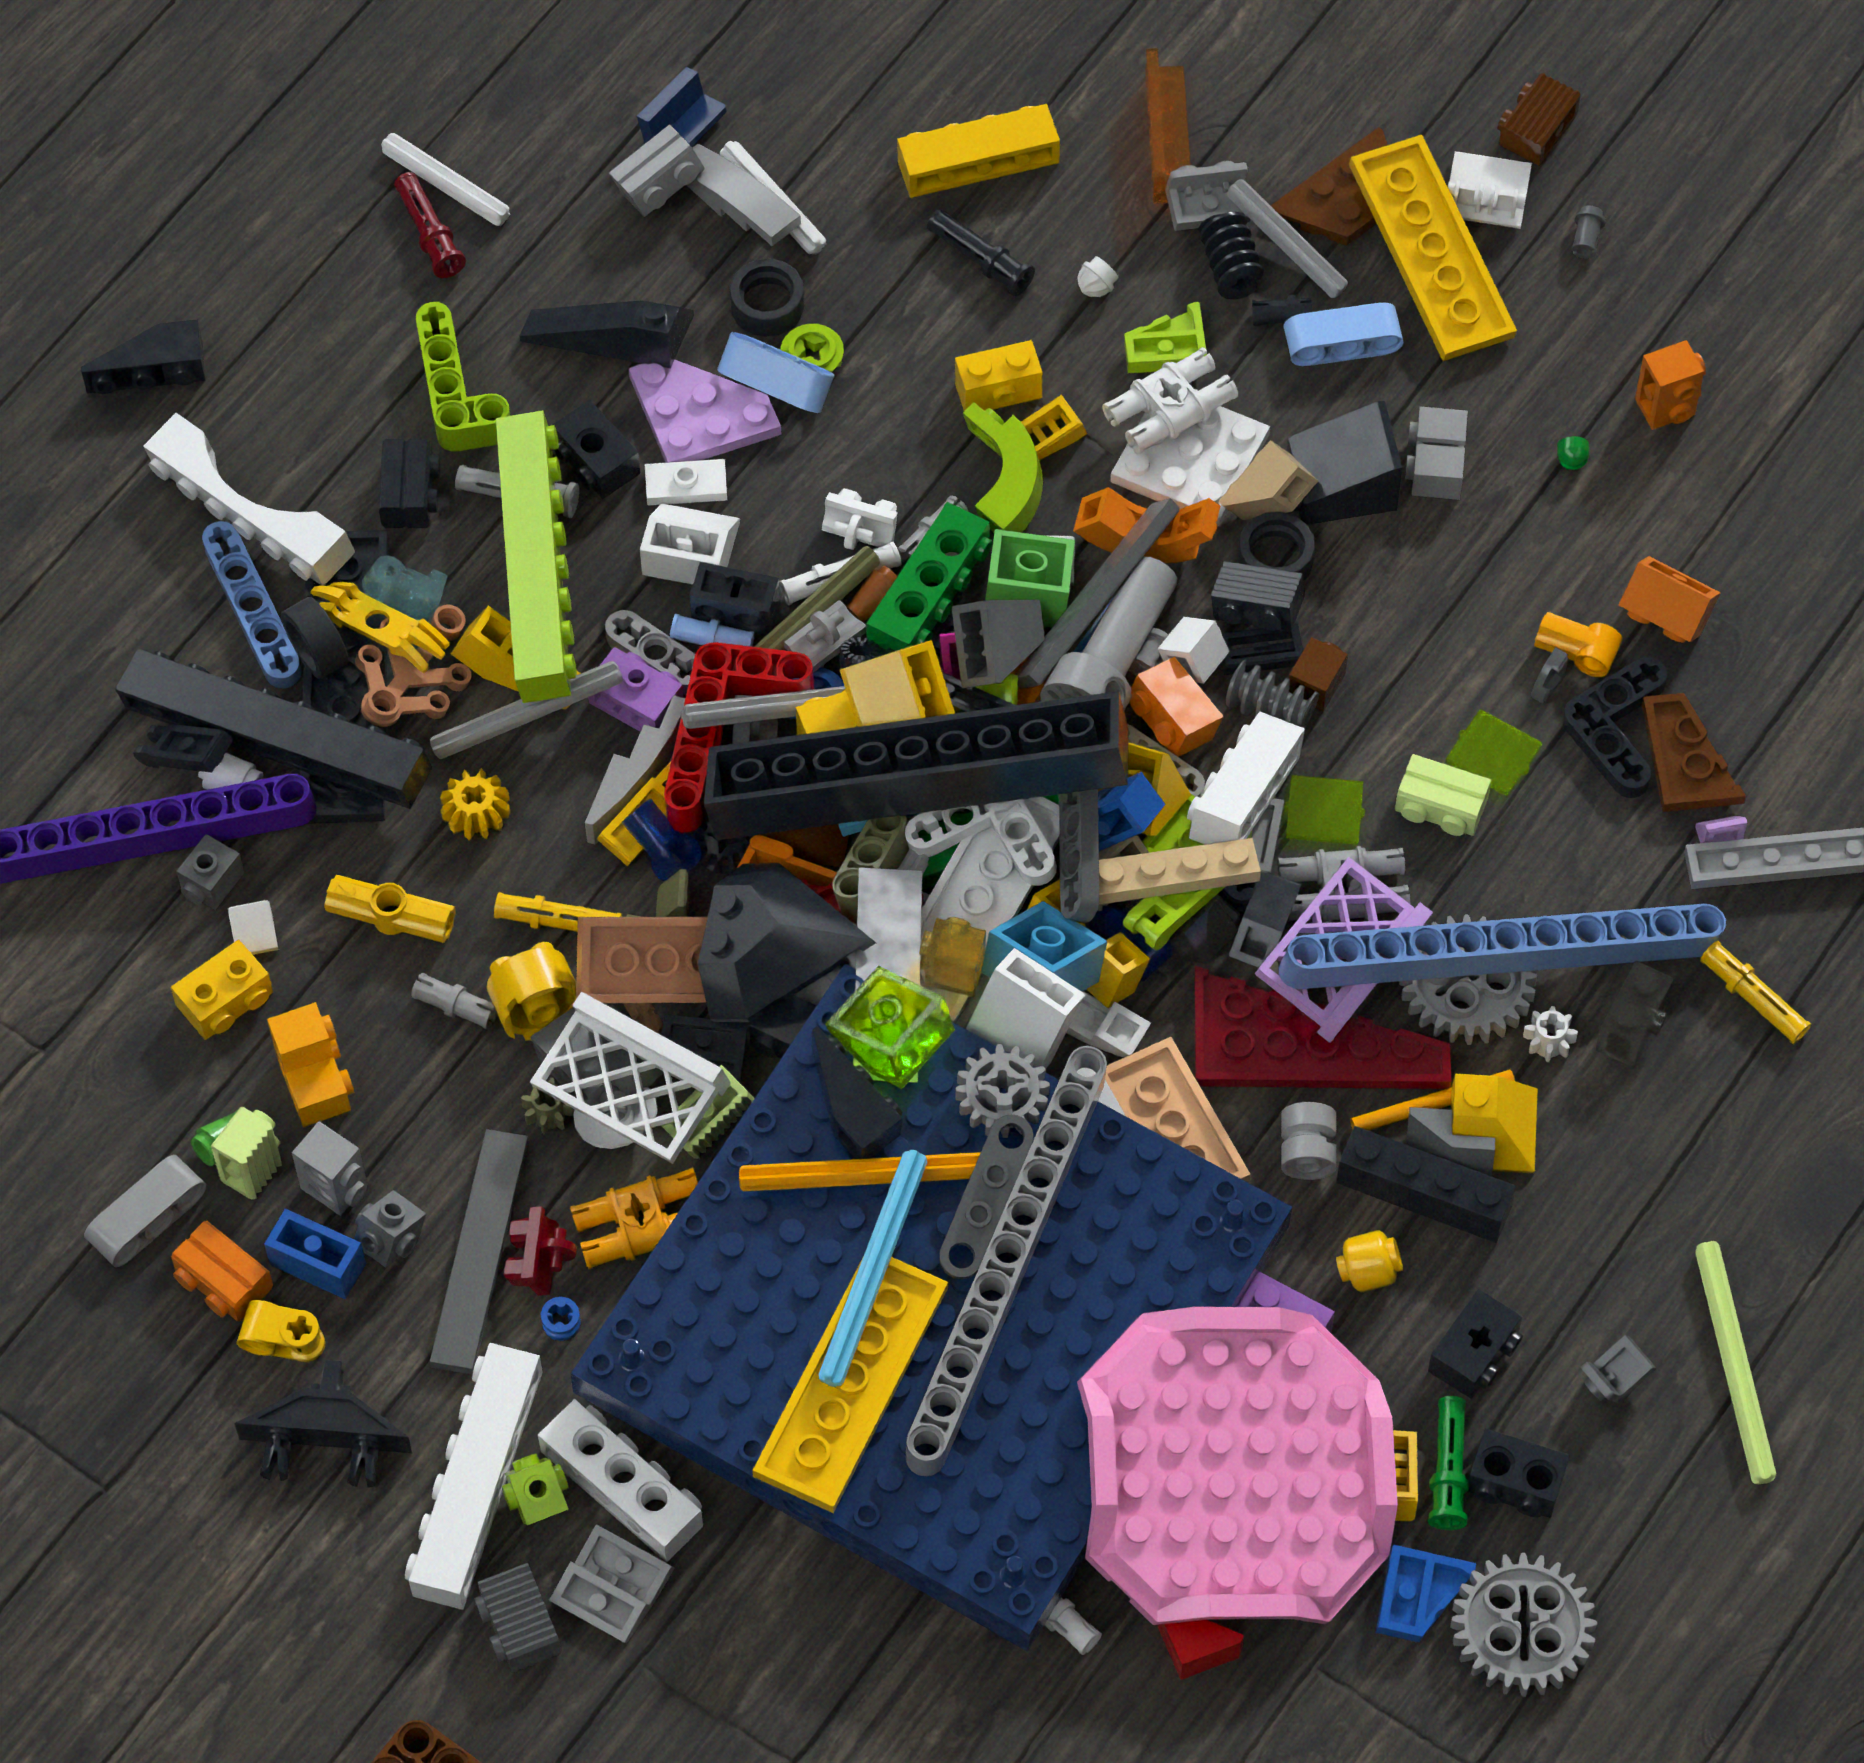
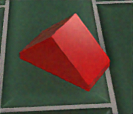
[1157,1619,1244,1680]

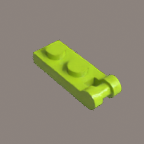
[1123,886,1226,951]

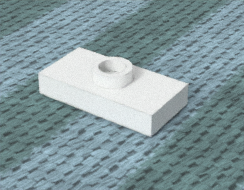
[645,459,727,505]

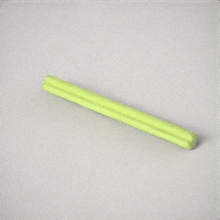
[1695,1241,1776,1485]

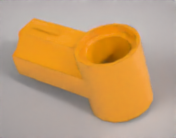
[1534,612,1623,677]

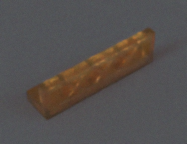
[1145,48,1190,203]

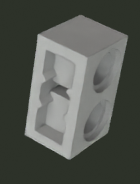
[292,1121,368,1216]

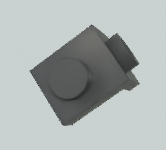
[1581,1335,1657,1404]

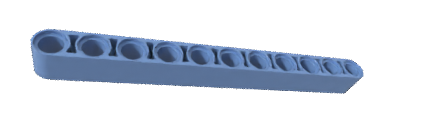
[1278,904,1726,989]

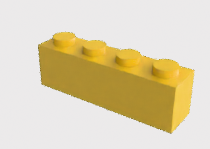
[897,104,1060,198]

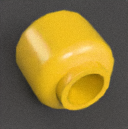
[1336,1230,1403,1292]

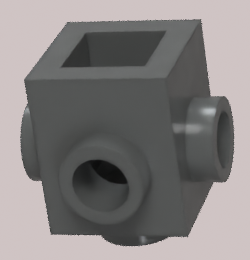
[354,1190,426,1268]

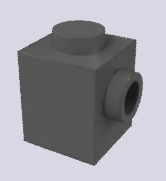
[177,834,244,910]

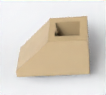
[1218,440,1318,520]

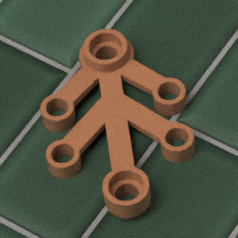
[355,605,472,727]

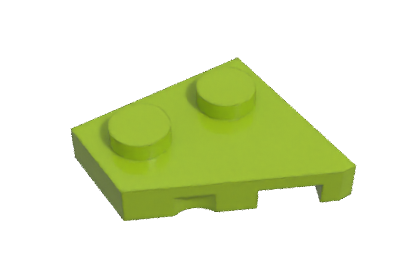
[1124,302,1207,373]

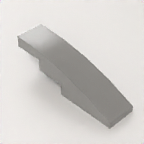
[687,144,801,246]
[585,695,685,844]

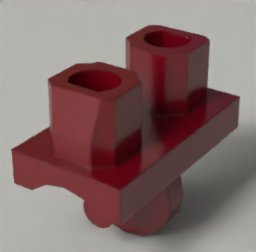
[504,1206,577,1296]

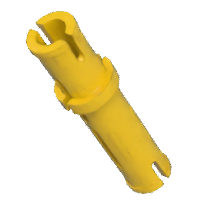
[494,892,622,932]
[1700,941,1811,1044]

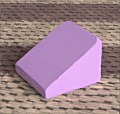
[1695,816,1747,843]

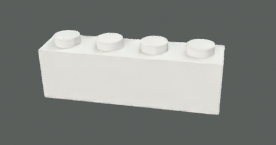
[1187,712,1305,845]

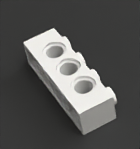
[538,1399,703,1563]

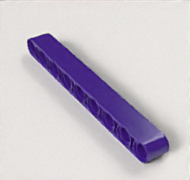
[0,774,317,884]

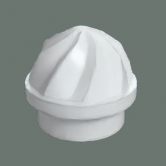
[1077,256,1119,297]

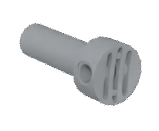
[1040,556,1177,710]

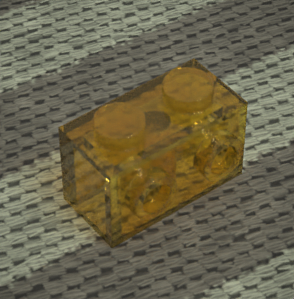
[919,917,986,997]

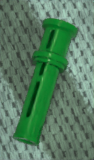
[1428,1396,1469,1530]

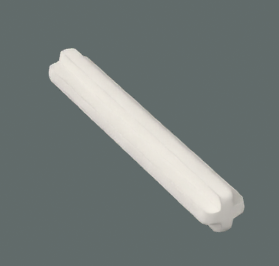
[381,133,510,226]
[720,141,826,255]

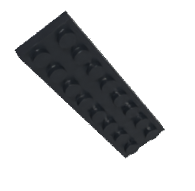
[301,530,389,824]

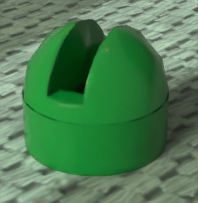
[1557,436,1589,471]

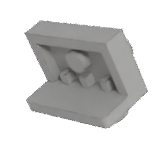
[1165,161,1251,231]

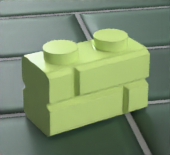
[1395,754,1492,836]

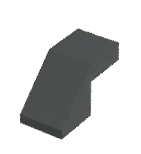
[1406,1107,1495,1177]

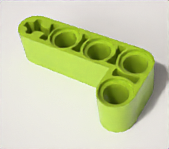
[416,302,510,451]

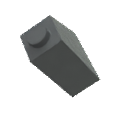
[952,600,1045,688]

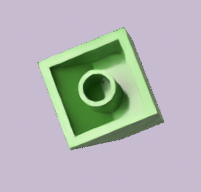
[985,529,1075,628]

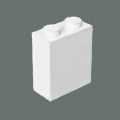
[966,948,1085,1069]

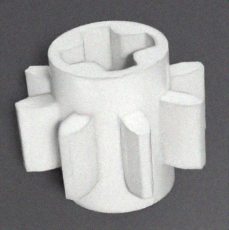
[1523,1006,1578,1062]

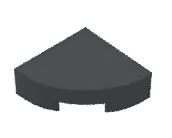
[1530,647,1568,704]

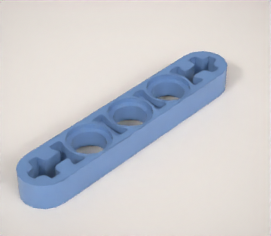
[202,521,302,689]

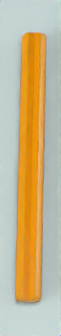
[739,1152,981,1191]

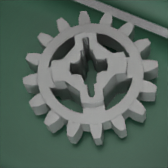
[955,1044,1050,1138]

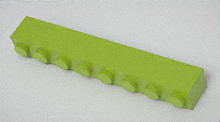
[496,410,577,703]

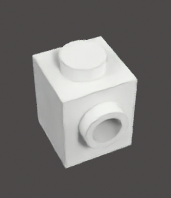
[1158,617,1230,684]

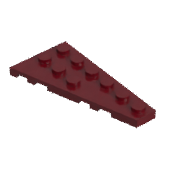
[1194,966,1451,1089]

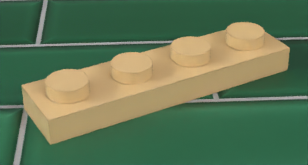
[1099,838,1261,905]

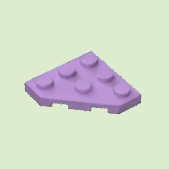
[629,360,781,463]

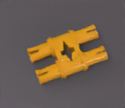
[570,1167,698,1269]

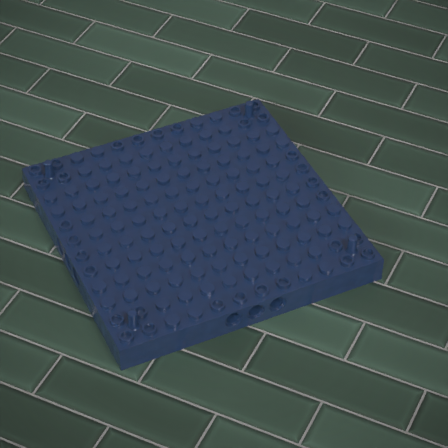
[571,964,1292,1652]

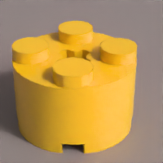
[487,942,576,1041]

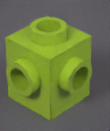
[501,1453,569,1525]

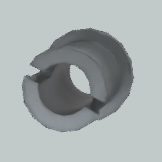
[1571,206,1606,259]

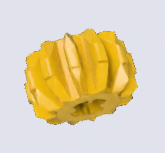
[440,768,510,840]

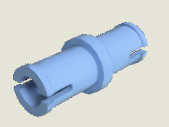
[670,614,755,647]

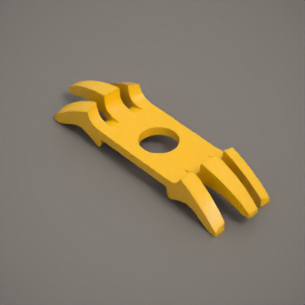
[311,582,450,674]

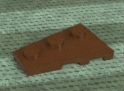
[1642,693,1746,812]

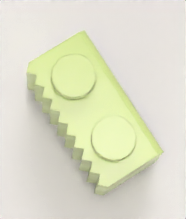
[661,1065,754,1159]
[210,1107,282,1200]

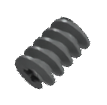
[1226,660,1320,728]

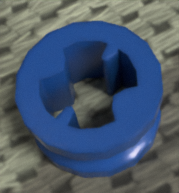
[541,1297,581,1341]

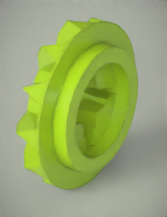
[781,324,844,373]

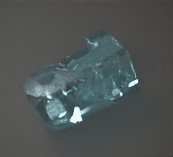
[362,555,448,621]

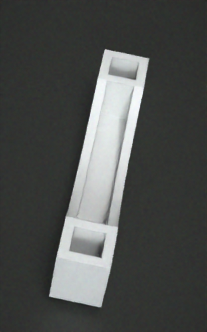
[143,413,355,586]

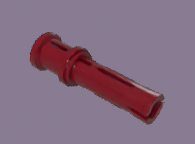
[394,172,466,278]

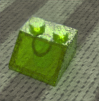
[825,965,955,1089]

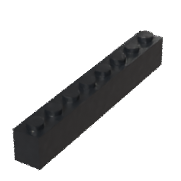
[115,649,432,809]

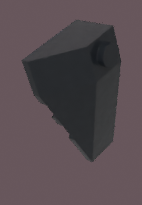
[519,300,694,368]

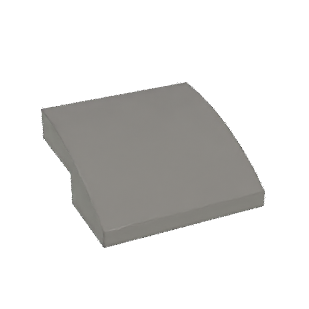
[549,1524,675,1643]

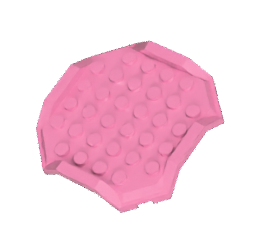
[1077,1307,1398,1625]

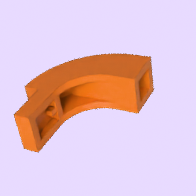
[1073,487,1221,563]

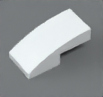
[1066,991,1151,1057]

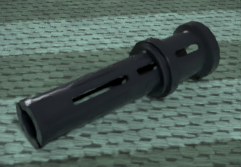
[927,209,1035,296]

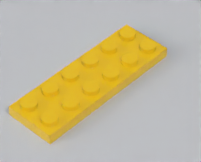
[1349,135,1517,361]
[753,1256,948,1513]

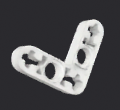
[905,799,1057,886]

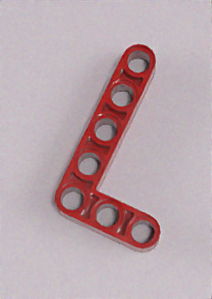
[664,642,814,833]

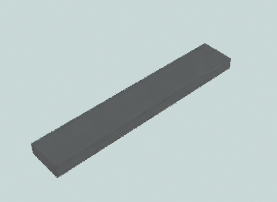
[1015,498,1180,689]
[430,1129,529,1375]

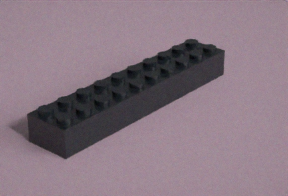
[704,691,1128,840]

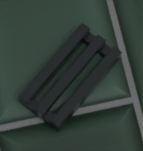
[1221,623,1303,675]

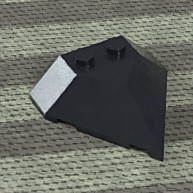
[698,863,876,1022]

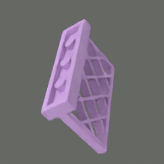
[1255,857,1433,1043]

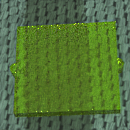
[1445,709,1542,796]
[1284,775,1365,845]

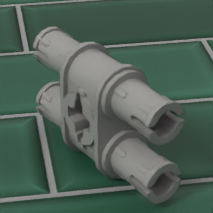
[1277,846,1410,923]

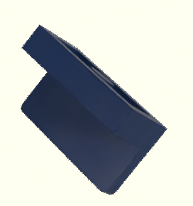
[637,66,727,147]

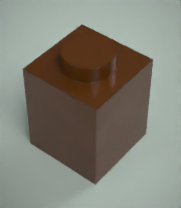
[1289,637,1348,712]

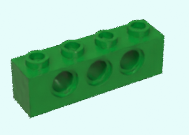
[866,502,993,651]

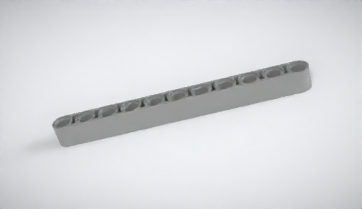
[906,1046,1107,1476]

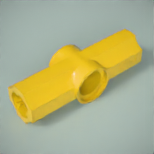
[324,875,456,943]

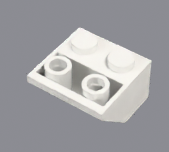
[640,503,740,584]

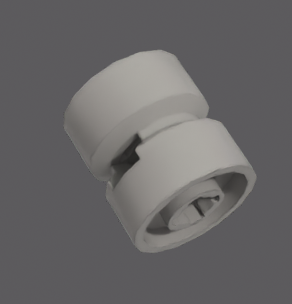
[1281,1102,1336,1180]

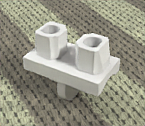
[822,488,898,550]

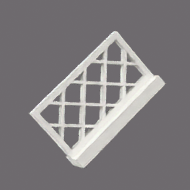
[530,992,731,1164]

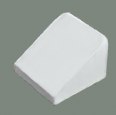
[228,900,279,955]

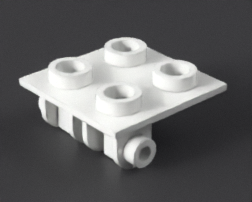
[1448,151,1532,229]

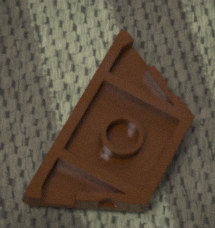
[1270,127,1388,246]

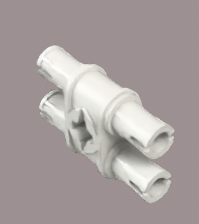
[1102,347,1238,454]

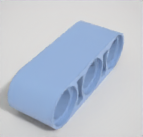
[1284,303,1404,366]
[717,332,834,413]

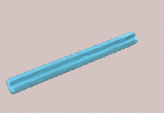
[818,1150,927,1388]

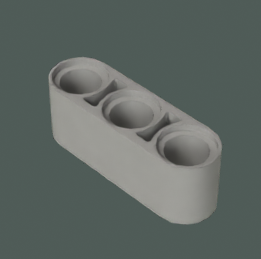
[84,1155,206,1267]

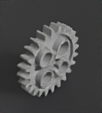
[1399,914,1537,1045]
[1450,1553,1597,1697]

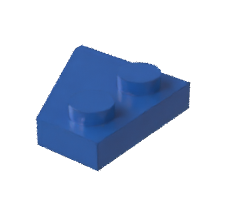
[1376,1545,1476,1642]

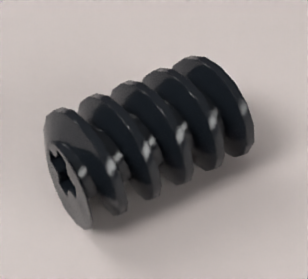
[1198,212,1264,299]

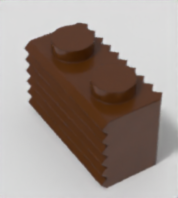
[1497,73,1581,166]

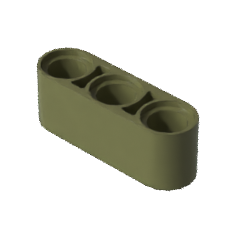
[832,815,909,923]

